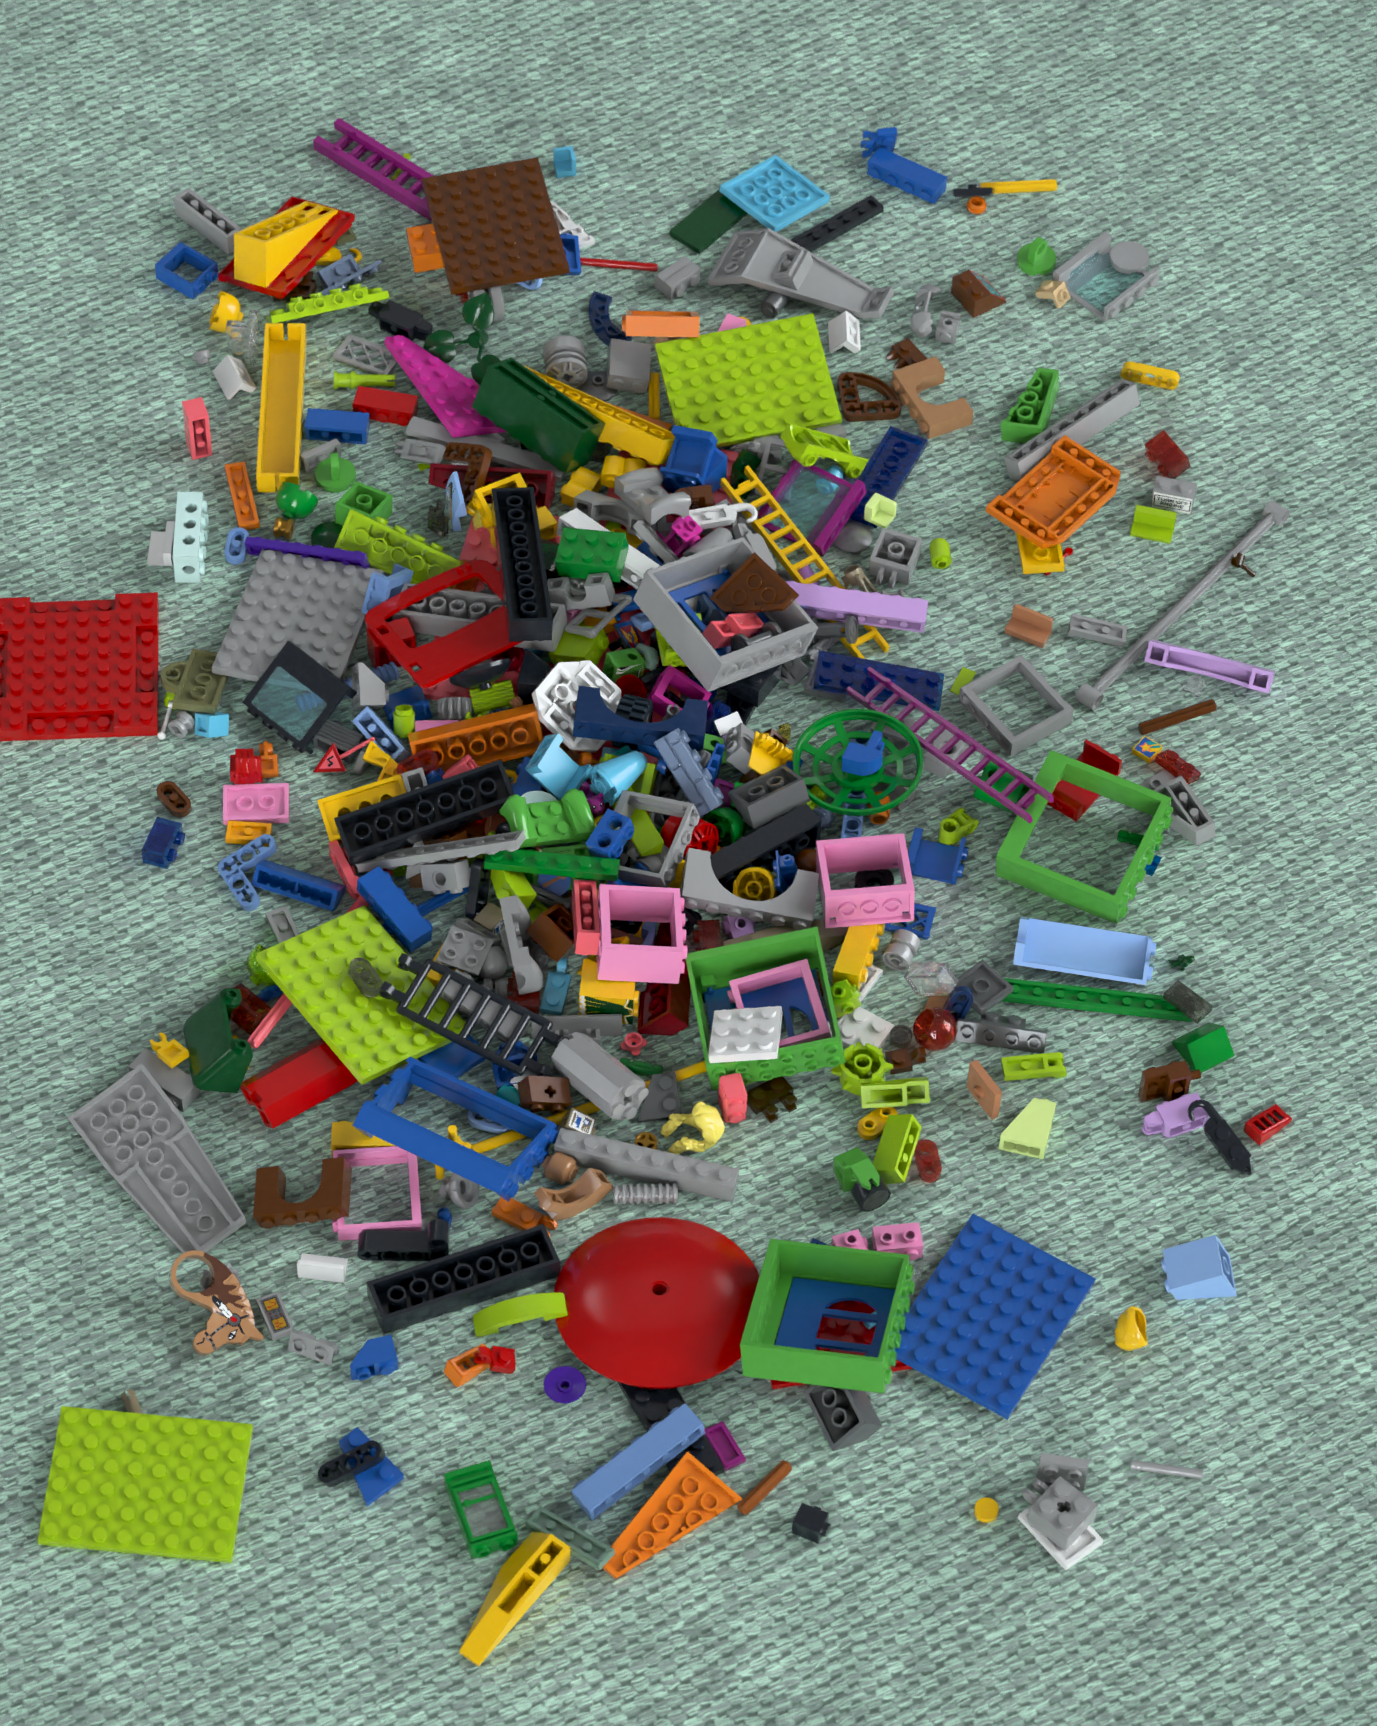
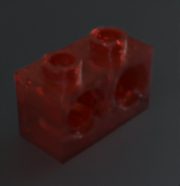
[230,983,271,1035]

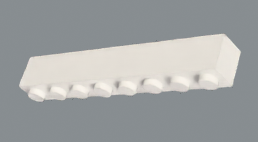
[556,508,698,613]

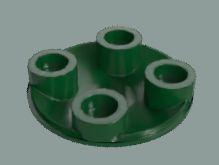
[311,521,343,549]

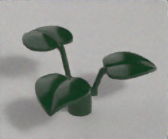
[423,292,501,385]

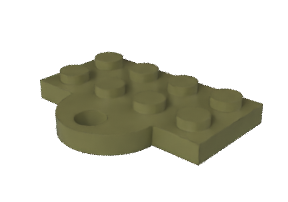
[161,649,229,715]

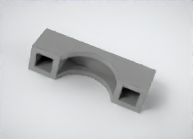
[573,490,658,536]

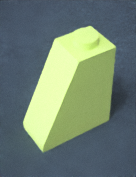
[999,1098,1056,1159]

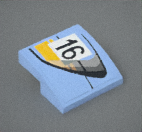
[445,471,467,532]

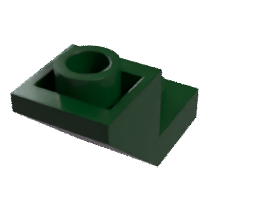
[730,448,762,500]

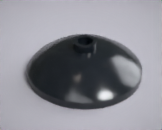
[449,658,511,691]

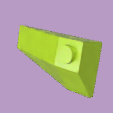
[483,831,537,909]

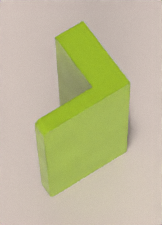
[1130,505,1177,544]

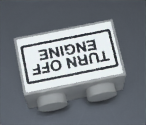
[1151,476,1197,514]

